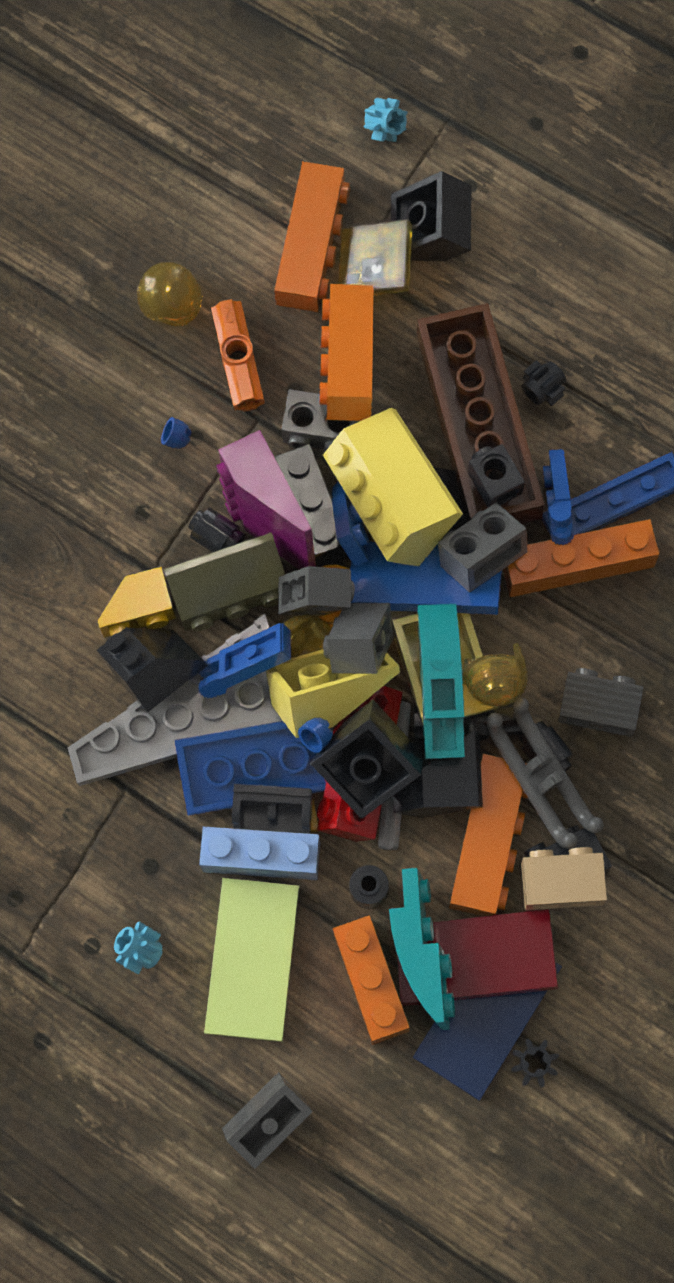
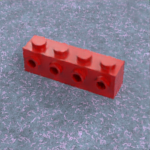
[317,686,403,842]

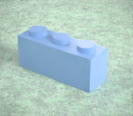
[199,827,320,880]

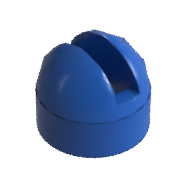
[161,417,191,449]
[298,718,333,753]

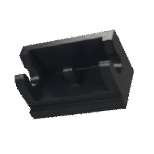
[232,784,313,834]

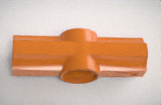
[211,299,265,412]

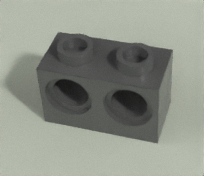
[281,389,360,452]
[438,502,528,593]
[279,566,355,617]

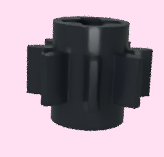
[521,360,567,406]
[511,1038,559,1088]

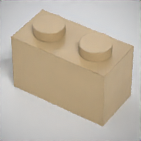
[521,847,607,910]

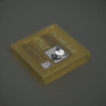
[339,220,412,296]

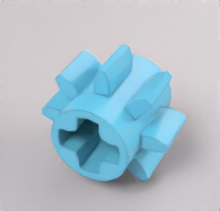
[364,98,407,142]
[114,922,162,974]

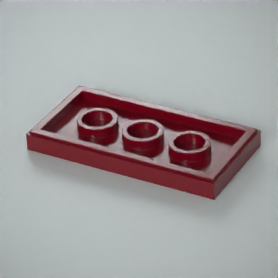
[397,909,559,1006]

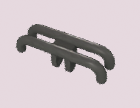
[487,698,604,849]

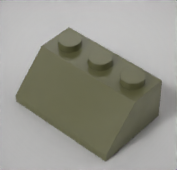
[163,532,285,632]

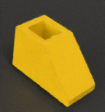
[98,567,176,638]

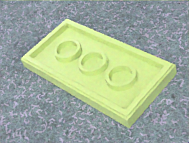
[204,878,300,1042]

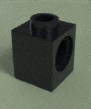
[468,444,525,508]

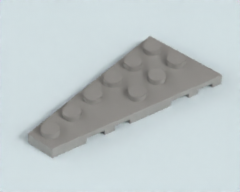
[68,614,283,786]

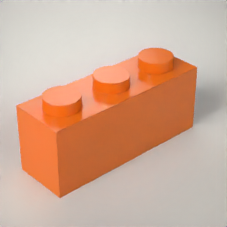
[332,915,410,1045]

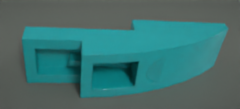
[417,604,465,759]
[389,868,455,1030]

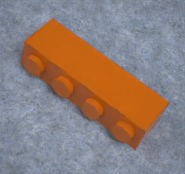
[274,161,350,312]
[319,284,374,421]
[503,519,659,597]
[449,754,528,916]

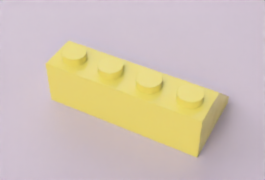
[323,408,463,566]

